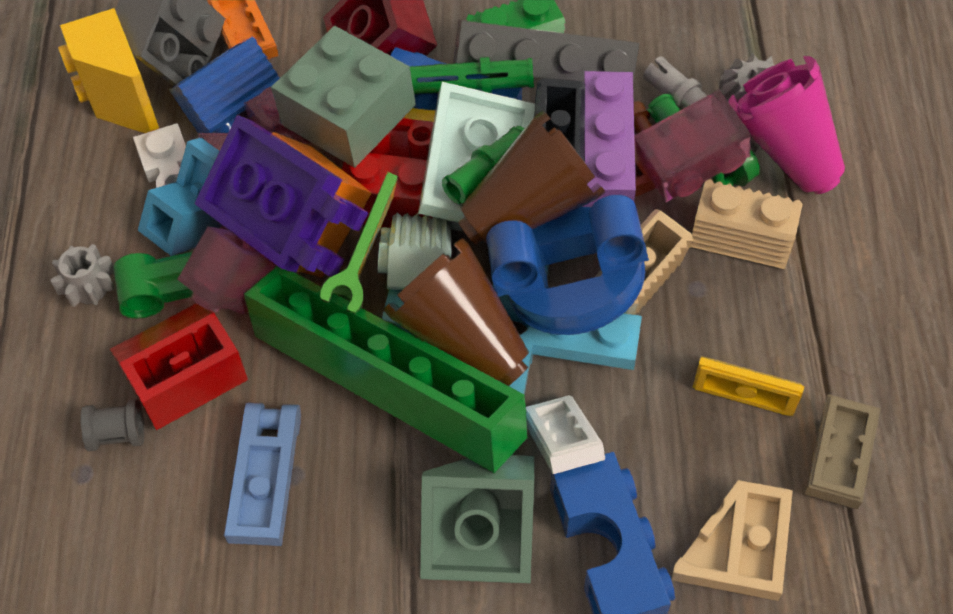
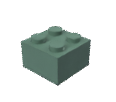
[271,26,416,168]

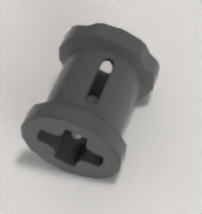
[80,399,145,451]

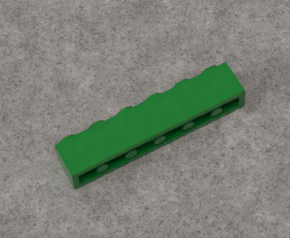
[244,266,527,474]

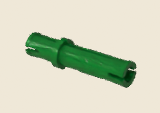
[410,57,534,95]

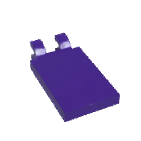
[194,115,368,277]

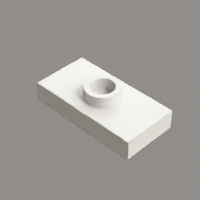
[526,395,605,474]

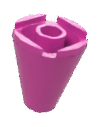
[727,56,845,194]

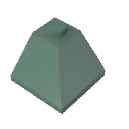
[420,455,534,583]

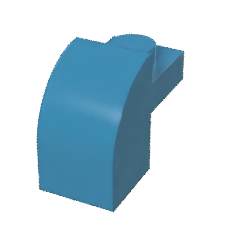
[138,138,222,256]

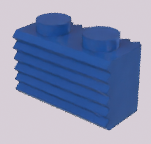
[169,37,280,138]

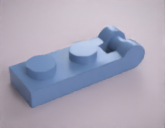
[224,402,301,546]

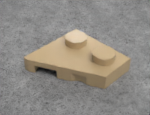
[671,480,793,601]

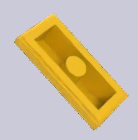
[692,356,805,417]

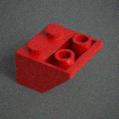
[342,118,433,228]
[110,302,248,431]

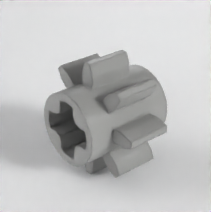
[50,244,115,307]

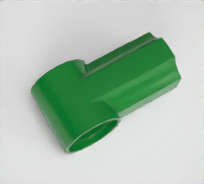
[113,248,217,319]

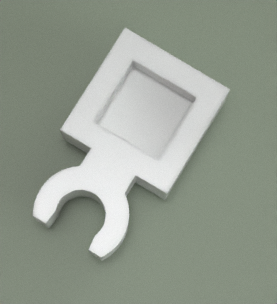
[133,123,186,188]

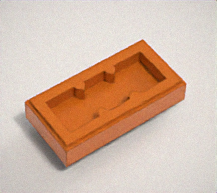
[207,0,279,59]

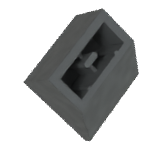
[115,0,226,86]

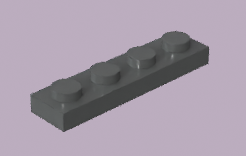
[453,19,640,83]

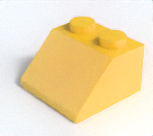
[58,8,160,133]

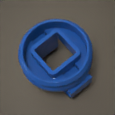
[486,195,649,335]

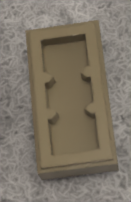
[805,394,881,510]

